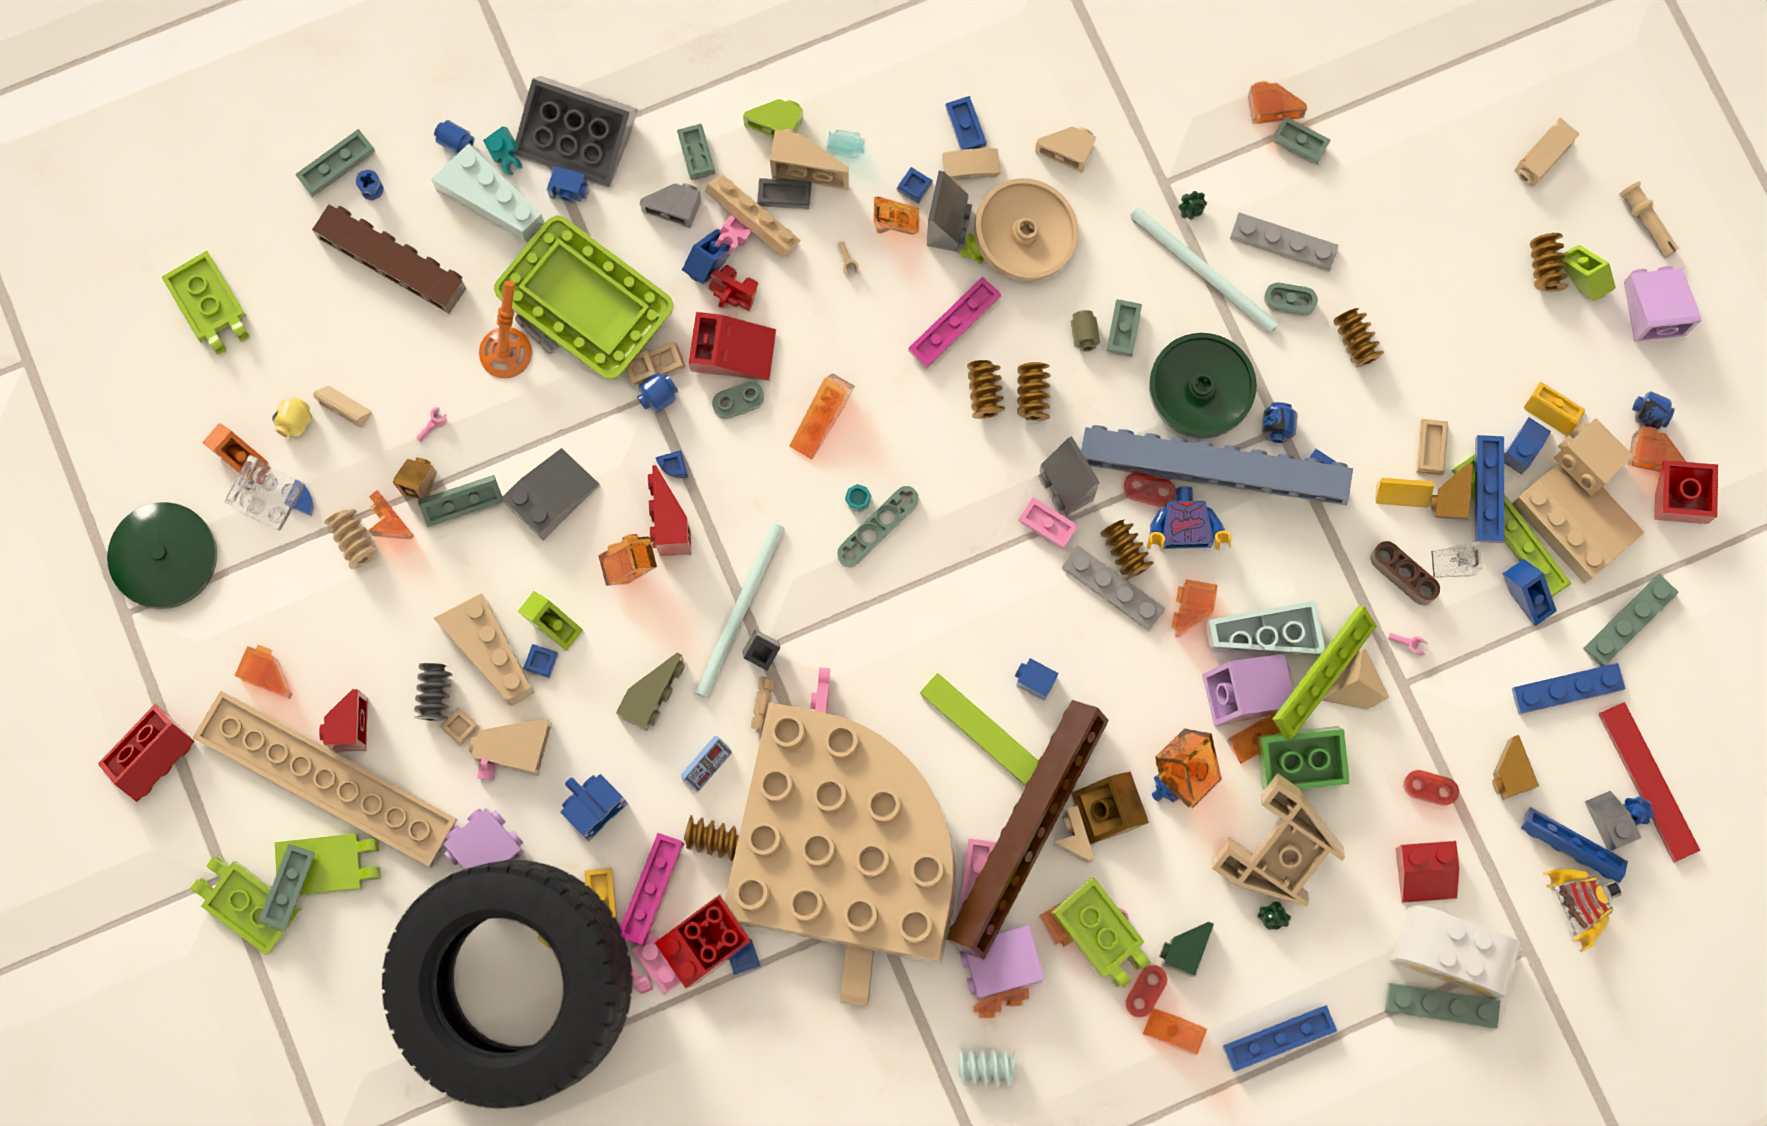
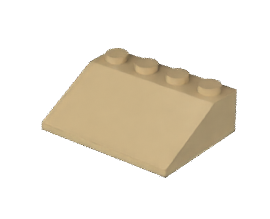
[1512,463,1645,584]

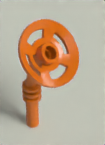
[479,281,532,378]

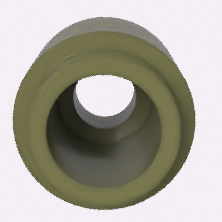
[1071,310,1100,352]

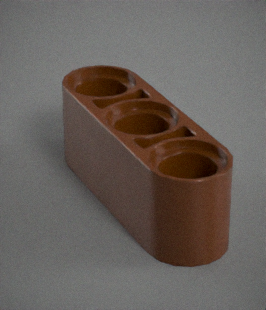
[1370,541,1440,606]

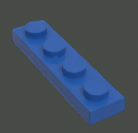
[1475,435,1504,543]
[1512,663,1626,715]
[1521,807,1628,883]
[1223,1005,1337,1072]

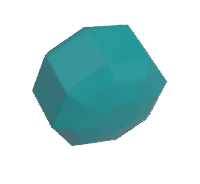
[845,484,872,512]

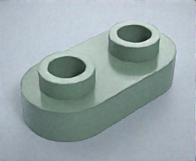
[1264,282,1318,315]
[712,382,764,419]

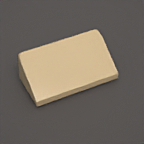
[313,386,372,428]

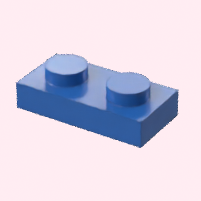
[945,96,987,150]

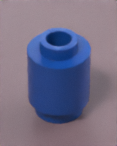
[434,120,475,154]

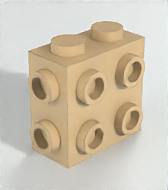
[1553,418,1634,496]

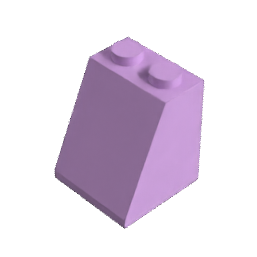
[1624,266,1702,342]
[1202,654,1294,726]
[959,925,1044,1000]

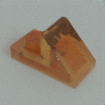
[873,196,919,235]
[369,490,414,539]

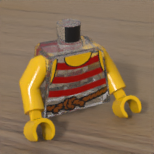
[1543,869,1621,953]

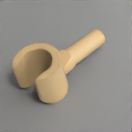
[838,242,859,277]

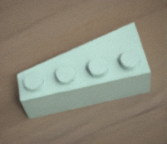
[431,144,545,242]
[1204,600,1325,655]

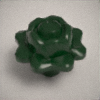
[1178,191,1207,220]
[1257,901,1291,930]

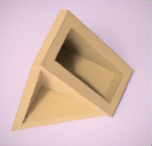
[1322,648,1390,709]

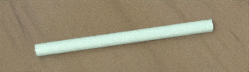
[1130,206,1279,333]
[695,523,785,698]

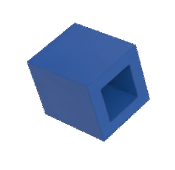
[1014,658,1059,701]

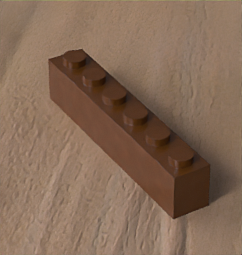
[312,204,466,314]

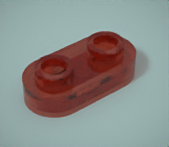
[1123,472,1177,507]
[1403,770,1459,806]
[1125,965,1167,1018]

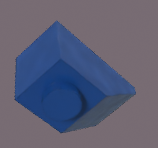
[682,228,730,284]
[1504,417,1551,475]
[1502,559,1557,626]

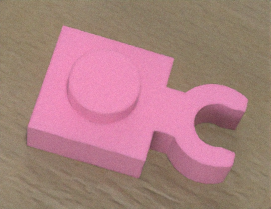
[716,214,752,255]
[810,667,831,713]

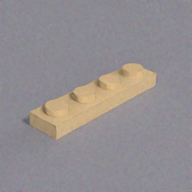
[705,175,801,257]

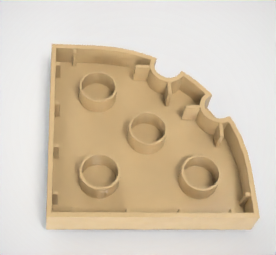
[724,702,956,964]

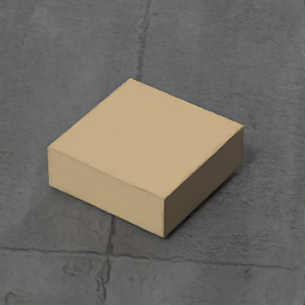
[440,707,480,746]

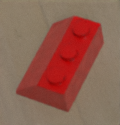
[98,704,195,802]

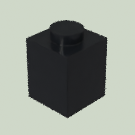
[742,629,781,671]

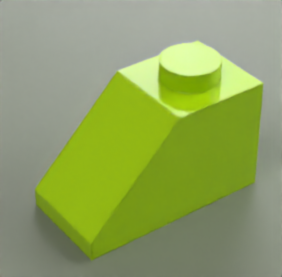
[743,99,804,138]
[1558,244,1616,301]
[517,591,583,651]

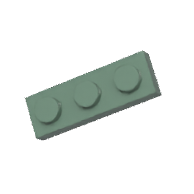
[295,128,376,197]
[418,474,503,527]
[258,844,315,932]

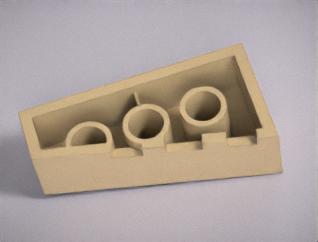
[433,593,535,705]

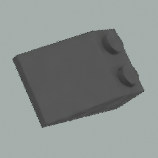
[927,170,972,252]
[1038,436,1100,516]
[501,448,600,541]

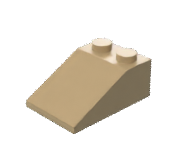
[770,129,850,190]

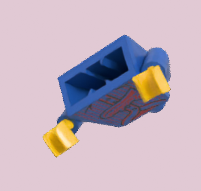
[1147,486,1231,551]

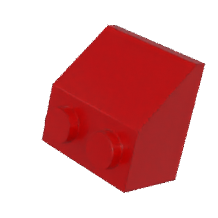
[1654,460,1718,524]
[319,689,368,752]
[1395,841,1460,903]

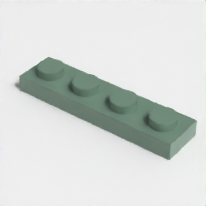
[1583,573,1679,667]
[1385,983,1501,1029]

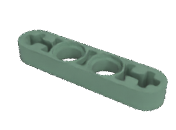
[837,486,919,568]

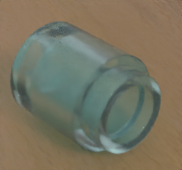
[827,130,866,159]

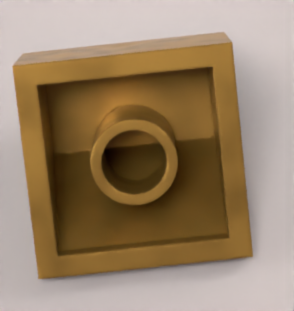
[1071,771,1149,844]

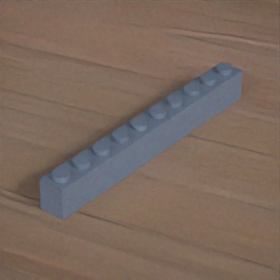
[1081,425,1353,506]

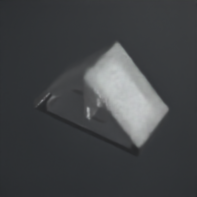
[1431,542,1482,578]

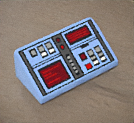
[681,735,732,792]

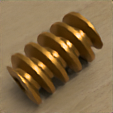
[1529,233,1569,292]
[1333,308,1384,368]
[967,360,1005,419]
[1017,362,1051,421]
[1100,519,1154,580]
[684,814,739,861]

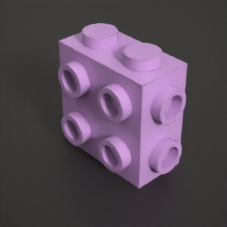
[443,808,524,869]

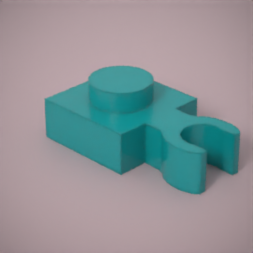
[483,126,523,175]

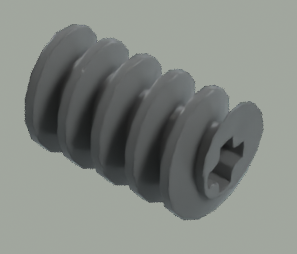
[414,663,452,721]

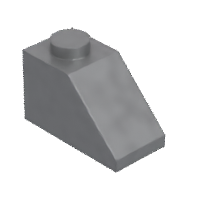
[639,183,701,228]
[1584,791,1642,851]

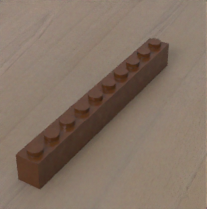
[946,700,1109,960]

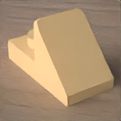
[1053,806,1094,863]

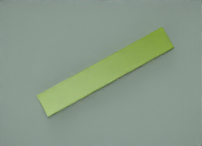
[1452,454,1572,597]
[1273,606,1377,739]
[920,672,1039,786]

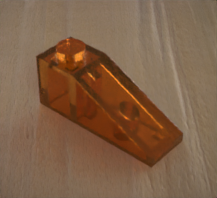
[789,373,855,459]

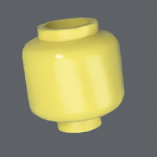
[272,397,312,438]

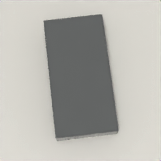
[757,178,811,209]

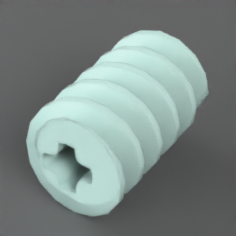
[958,1049,1015,1087]

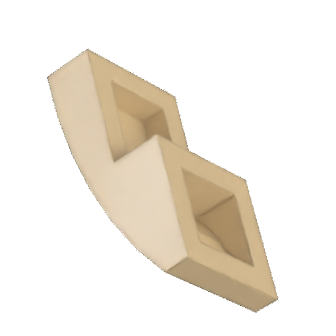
[942,148,1000,180]
[626,341,685,385]

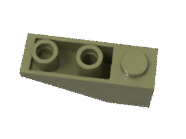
[616,652,685,731]

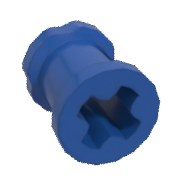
[356,169,384,201]

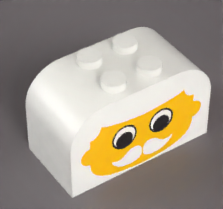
[1390,905,1522,999]

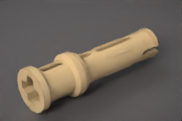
[1619,181,1680,258]

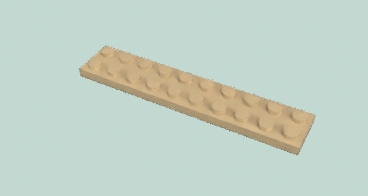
[193,691,458,868]

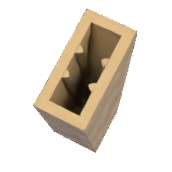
[469,718,552,776]

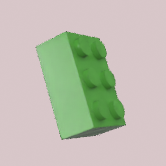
[1257,726,1350,790]

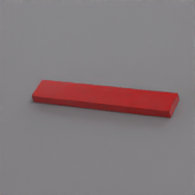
[1598,702,1701,862]

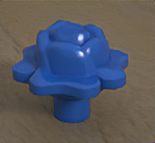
[1152,774,1180,803]
[1623,796,1655,825]

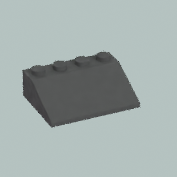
[513,76,638,187]

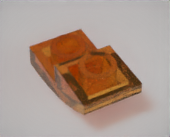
[973,988,1029,1018]

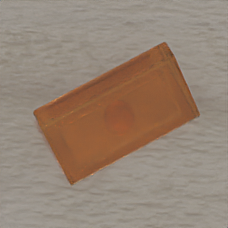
[1227,712,1281,764]

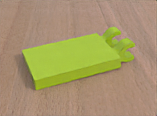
[161,250,250,355]
[274,833,381,896]
[190,856,301,956]
[1051,877,1151,988]

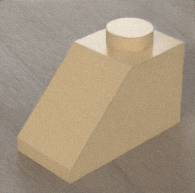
[1035,126,1097,172]

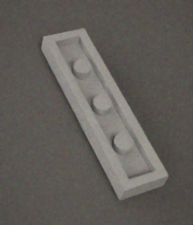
[1230,212,1339,272]
[1062,545,1165,631]

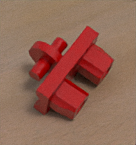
[708,265,758,311]

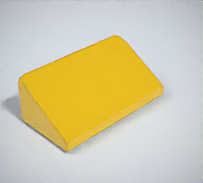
[1524,382,1585,436]
[1375,478,1434,507]

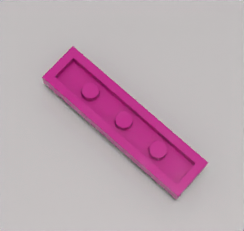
[908,276,1001,369]
[620,833,685,946]

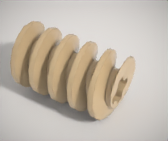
[324,509,377,569]

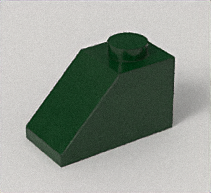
[1159,922,1214,977]

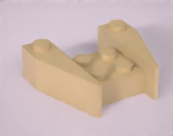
[1212,773,1345,907]

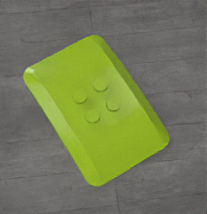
[494,215,674,380]

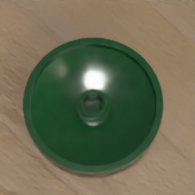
[1149,333,1257,438]
[107,502,217,609]

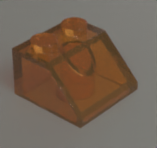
[1155,728,1222,808]

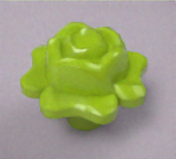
[960,233,985,264]

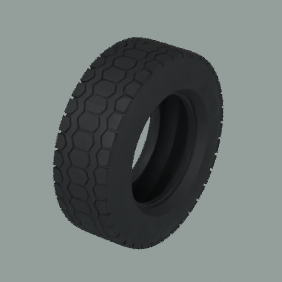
[381,860,633,1109]

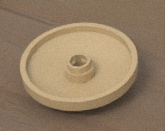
[974,178,1079,281]

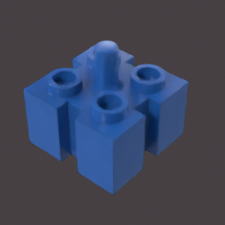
[560,773,628,842]

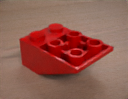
[689,312,776,381]
[648,465,692,556]
[654,894,751,989]

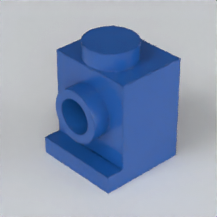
[546,166,589,202]

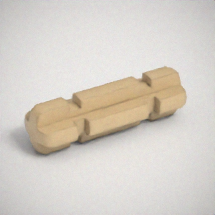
[751,677,774,731]

